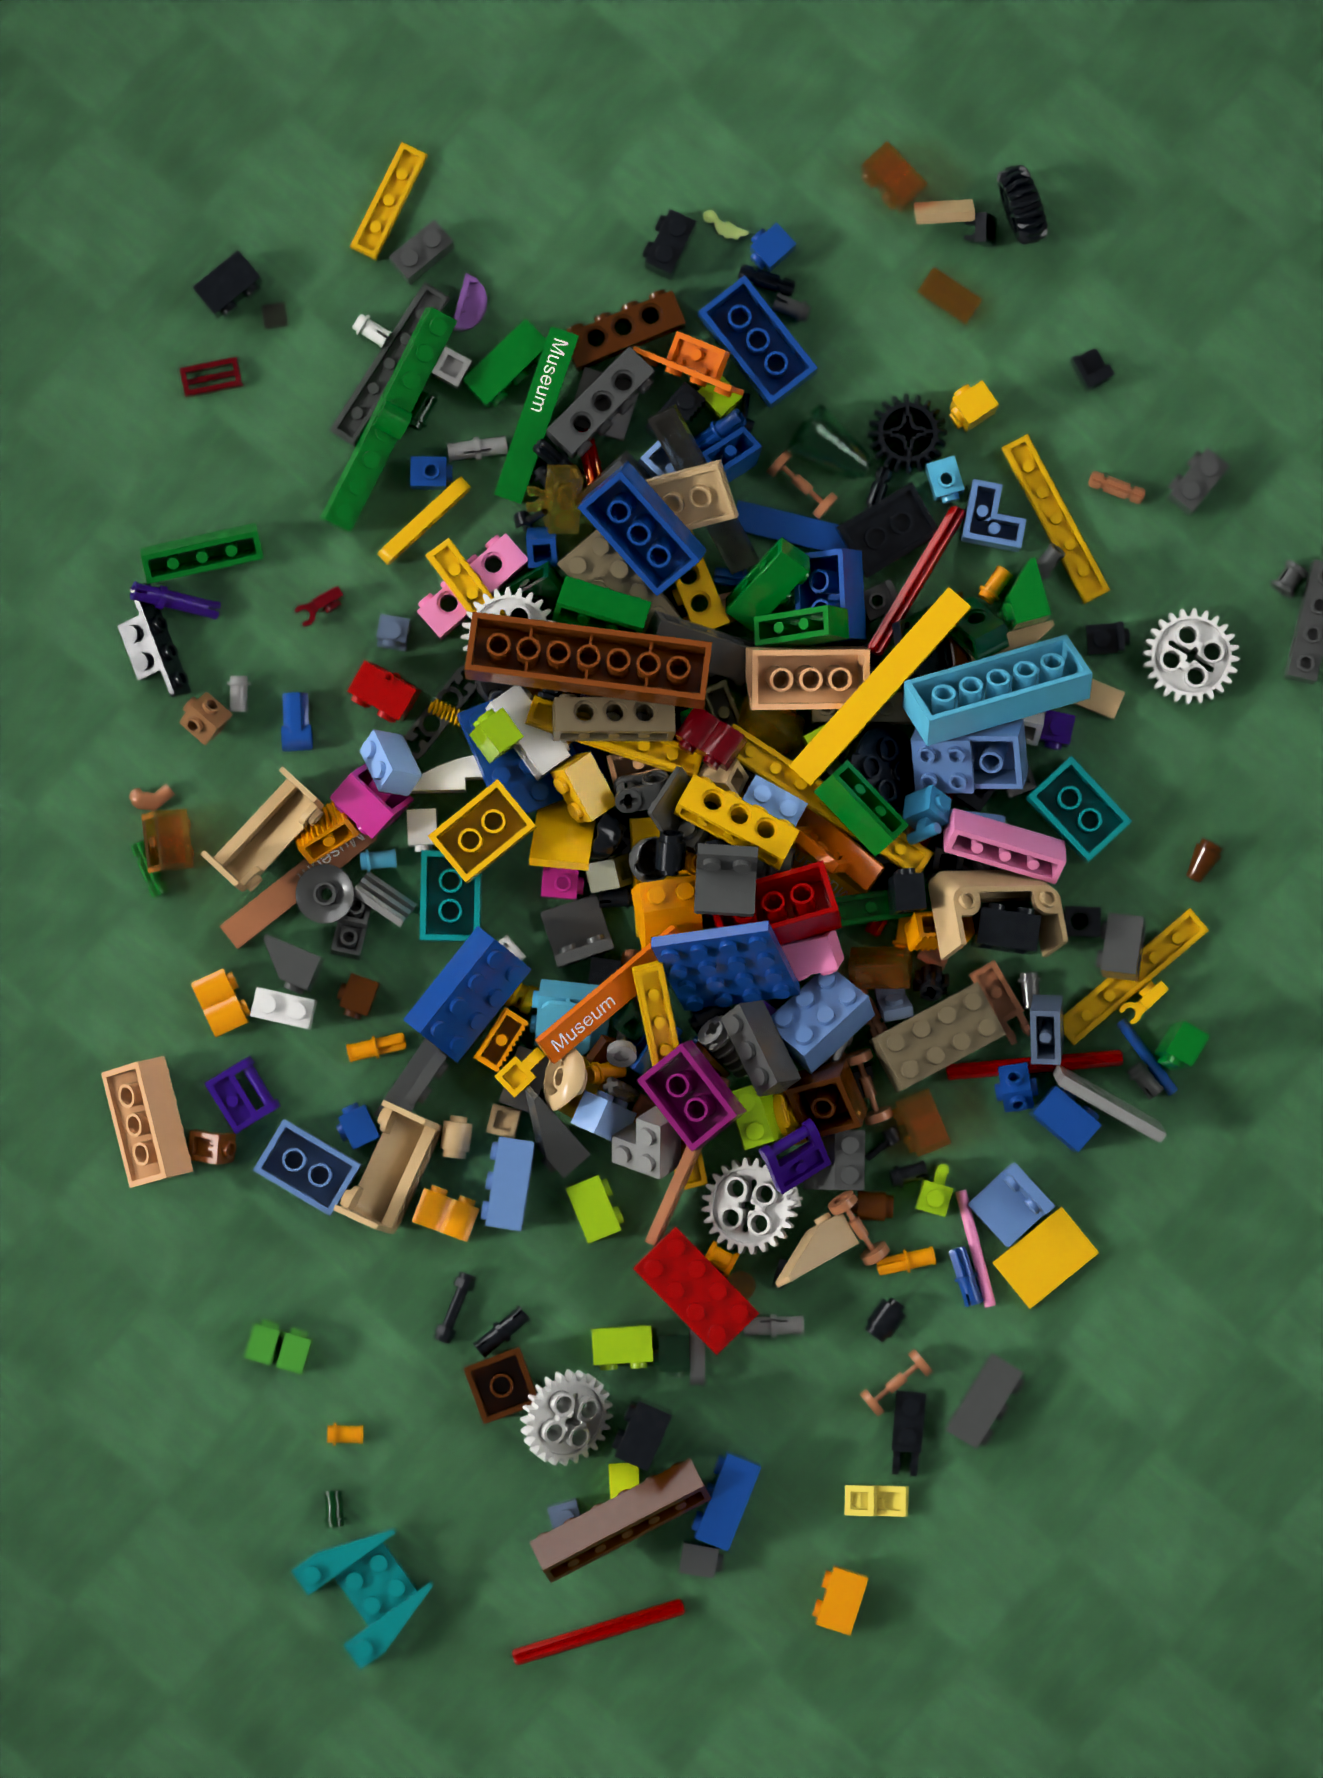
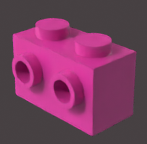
[541,867,585,901]

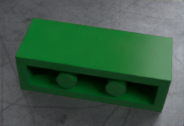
[462,318,546,409]
[726,537,810,632]
[552,576,652,633]
[754,605,849,647]
[814,760,909,857]

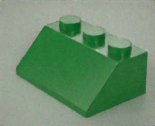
[998,557,1051,632]

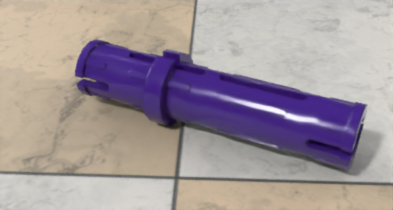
[130,581,221,620]

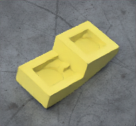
[844,1485,909,1517]

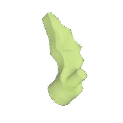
[703,210,749,240]

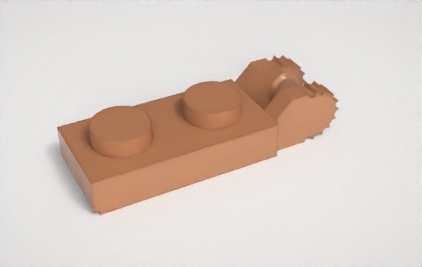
[968,960,1030,1046]

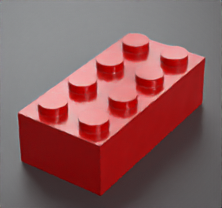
[713,860,842,945]
[632,1226,760,1355]

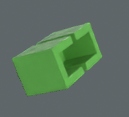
[244,1319,314,1375]

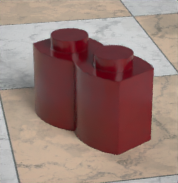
[675,708,747,771]

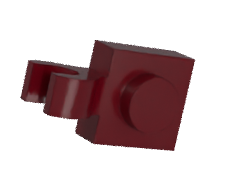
[294,585,345,628]

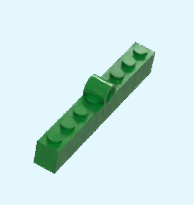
[319,307,457,533]

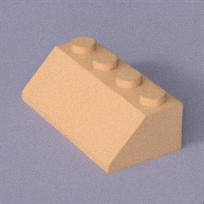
[745,646,870,710]
[101,1056,194,1188]

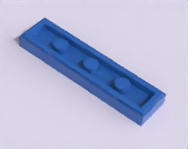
[731,500,847,551]

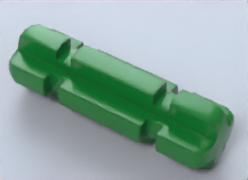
[131,841,168,898]

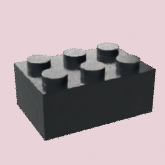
[971,903,1041,955]
[612,1397,672,1471]

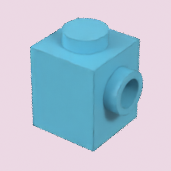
[925,455,965,504]

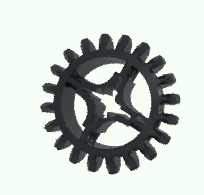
[997,164,1048,245]
[867,394,948,474]

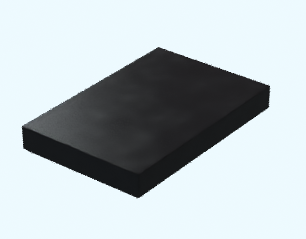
[835,482,938,579]

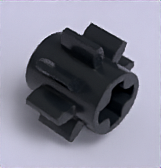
[913,964,950,1001]

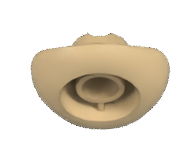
[543,1048,587,1111]

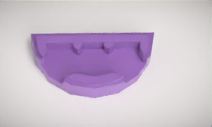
[453,273,488,332]

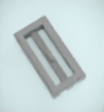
[354,872,417,927]

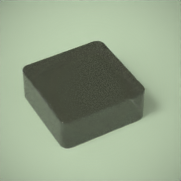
[262,302,288,330]

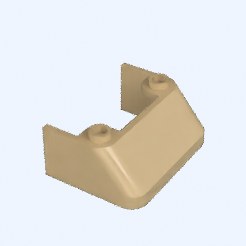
[200,766,324,892]
[928,870,1068,960]
[333,1100,442,1234]

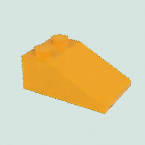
[631,875,703,950]

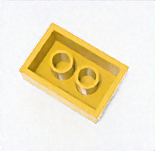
[428,779,537,884]

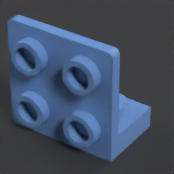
[911,728,975,794]
[968,1162,1055,1247]

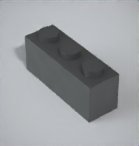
[721,1000,801,1097]
[945,1353,1025,1449]

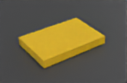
[529,800,597,871]
[992,1206,1099,1309]

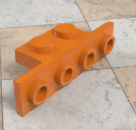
[633,331,745,397]
[795,807,885,891]

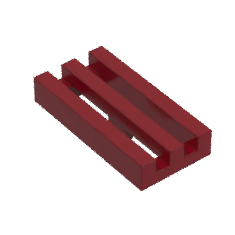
[179,356,244,398]

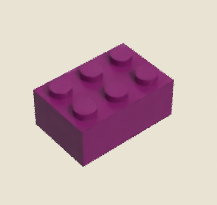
[637,1040,747,1152]

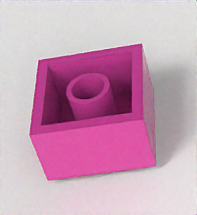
[329,764,414,839]

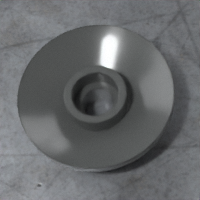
[295,864,355,924]

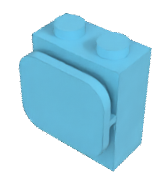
[530,979,610,1055]

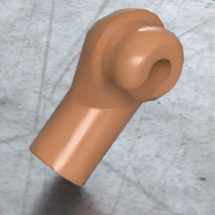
[129,784,176,811]

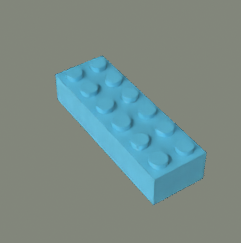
[902,634,1093,746]

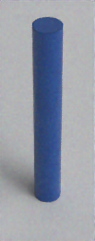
[1116,1018,1178,1096]

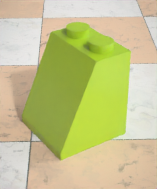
[732,1085,783,1150]

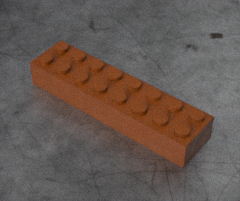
[464,612,712,709]

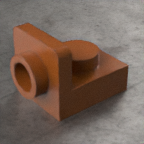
[188,1129,237,1165]

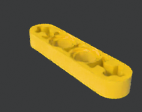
[377,476,472,565]

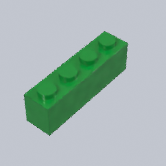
[140,523,264,584]
[1154,1020,1210,1071]

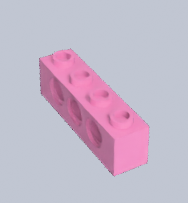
[417,533,528,641]

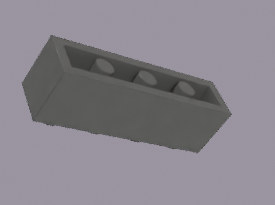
[645,610,755,686]

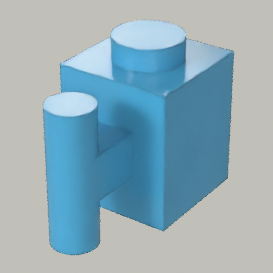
[903,784,952,845]

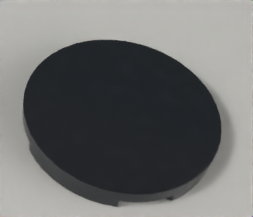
[848,726,915,813]

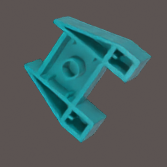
[291,1527,434,1670]

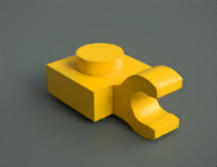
[1118,981,1169,1025]
[494,1048,546,1098]

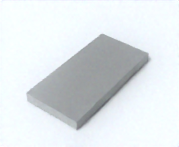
[1052,1065,1167,1143]

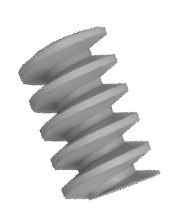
[698,1015,748,1078]

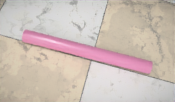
[955,1189,996,1308]

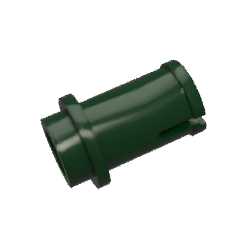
[408,391,438,431]
[323,1490,347,1528]

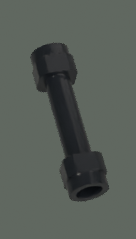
[434,1271,477,1344]

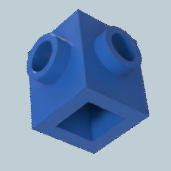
[994,1062,1039,1113]

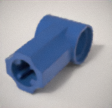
[281,692,313,752]

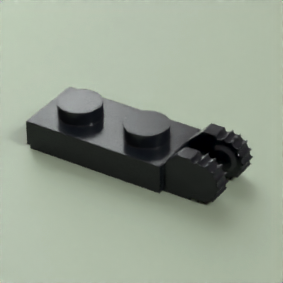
[891,1390,926,1477]

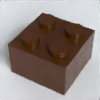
[785,1059,868,1141]
[463,1346,538,1424]

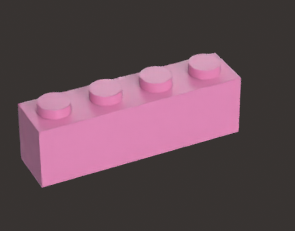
[943,808,1067,884]
[781,930,844,981]

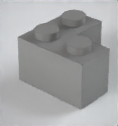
[612,1106,681,1179]

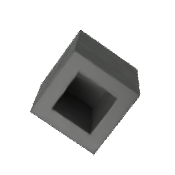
[679,1541,724,1579]

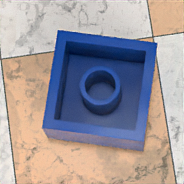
[1028,1086,1102,1152]

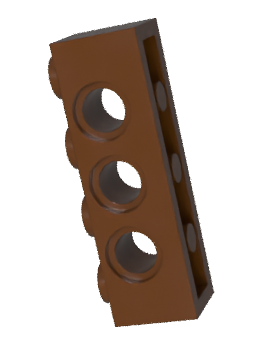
[566,289,686,372]

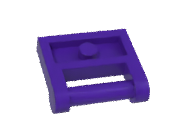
[204,1055,281,1134]
[759,1118,831,1194]

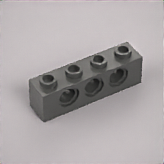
[546,346,655,460]
[1283,559,1323,685]

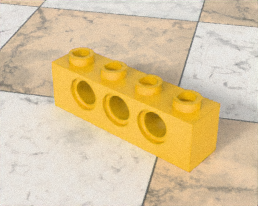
[672,530,730,630]
[673,774,800,870]

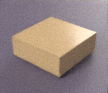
[486,1103,522,1139]

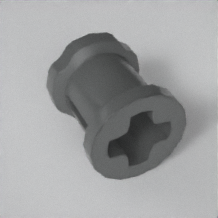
[1270,559,1309,599]

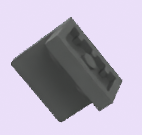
[648,766,718,854]
[694,843,758,917]
[540,894,615,969]

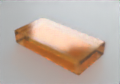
[917,267,983,325]

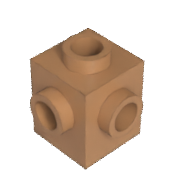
[179,691,233,746]

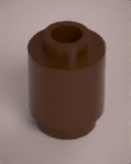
[851,1190,894,1221]

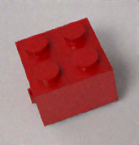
[347,660,422,723]

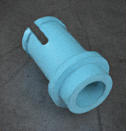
[359,849,397,873]

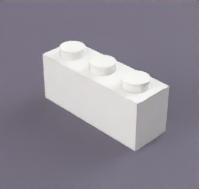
[485,685,571,781]

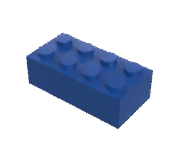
[698,275,818,410]
[577,461,707,596]
[403,926,532,1063]

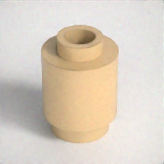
[440,1115,473,1159]

